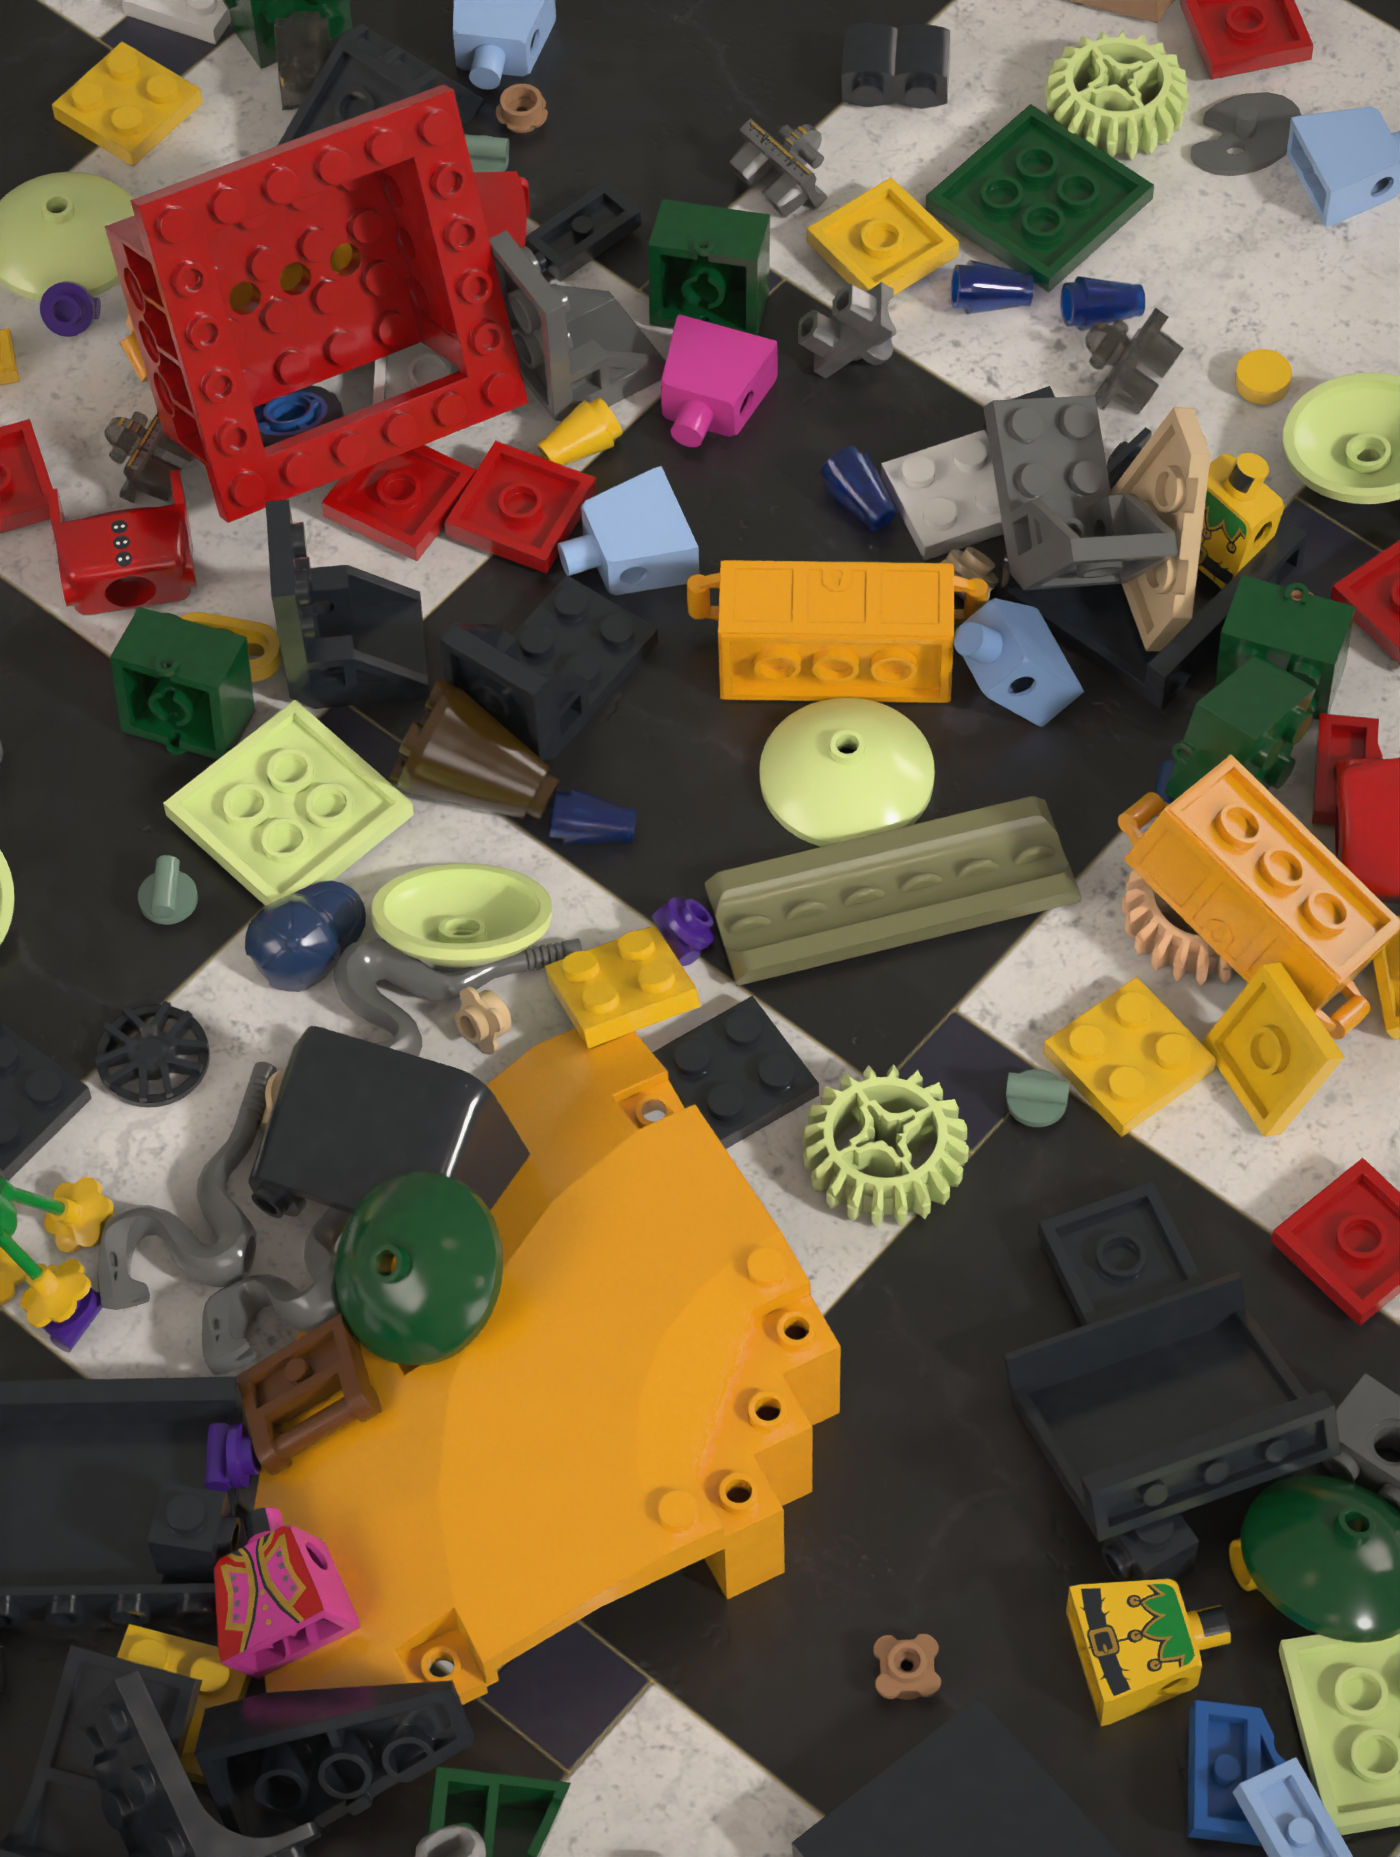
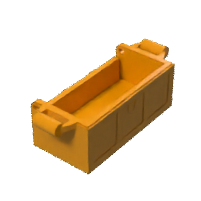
[687,560,988,703]
[1118,755,1400,1039]

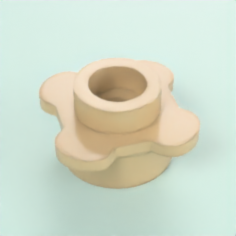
[454,986,511,1055]

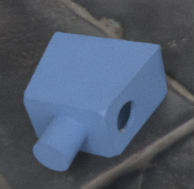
[954,598,1084,727]

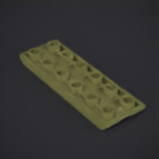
[705,796,1081,986]

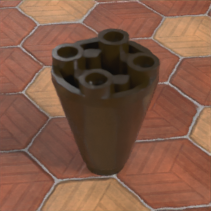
[389,678,561,821]

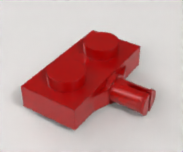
[1312,713,1383,826]

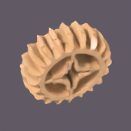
[1122,871,1232,987]

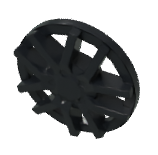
[95,1001,210,1108]

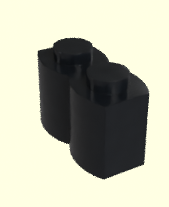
[841,23,950,109]

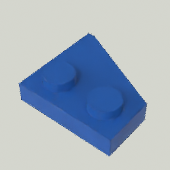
[1187,1700,1286,1846]

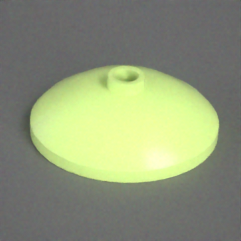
[0,172,134,301]
[1283,372,1400,504]
[760,698,935,847]
[371,863,552,968]

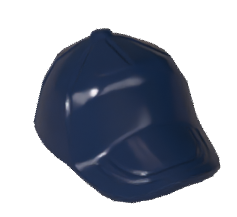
[245,881,366,992]

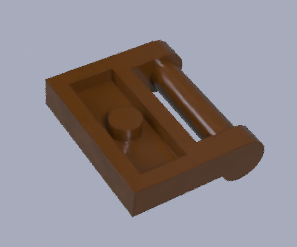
[236,1313,382,1475]

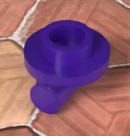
[40,281,101,337]
[652,897,714,966]
[42,1287,103,1353]
[204,1423,261,1492]

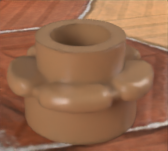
[496,84,548,133]

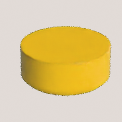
[1235,349,1292,405]

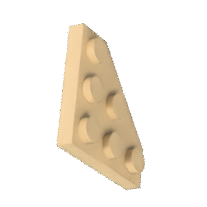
[1111,407,1211,651]

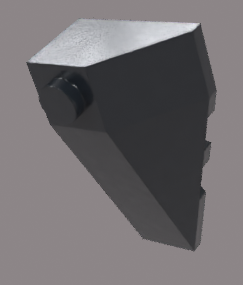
[194,1680,474,1843]

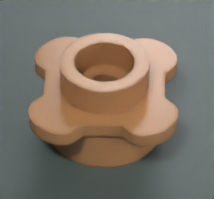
[873,1634,941,1700]

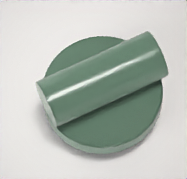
[464,134,509,173]
[138,855,198,925]
[1006,1069,1070,1127]

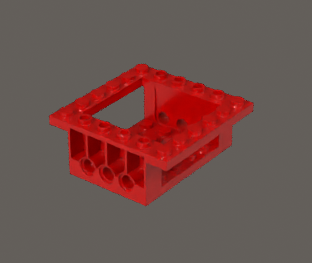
[105,84,528,523]

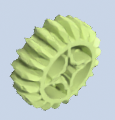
[1045,30,1189,161]
[802,1064,969,1228]

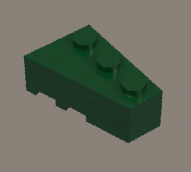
[425,1766,571,1857]

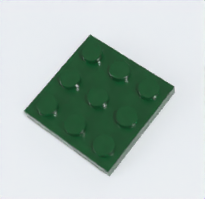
[925,104,1154,293]

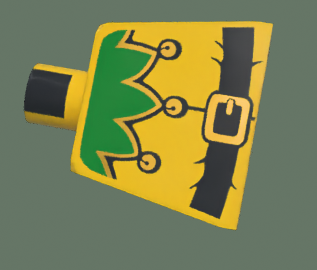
[1198,452,1285,589]
[1066,1579,1231,1727]

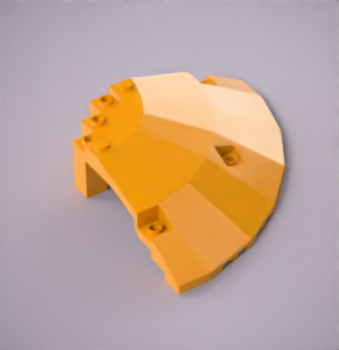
[254,1028,841,1705]

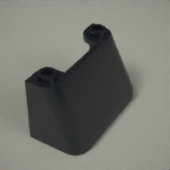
[248,1026,530,1218]

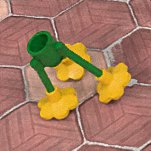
[0,1177,114,1328]

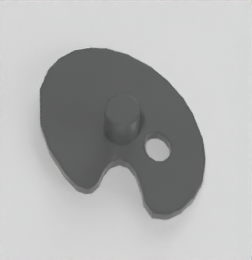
[1191,92,1301,176]

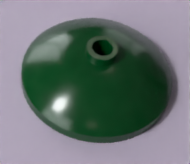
[335,1171,503,1366]
[1240,1475,1400,1643]

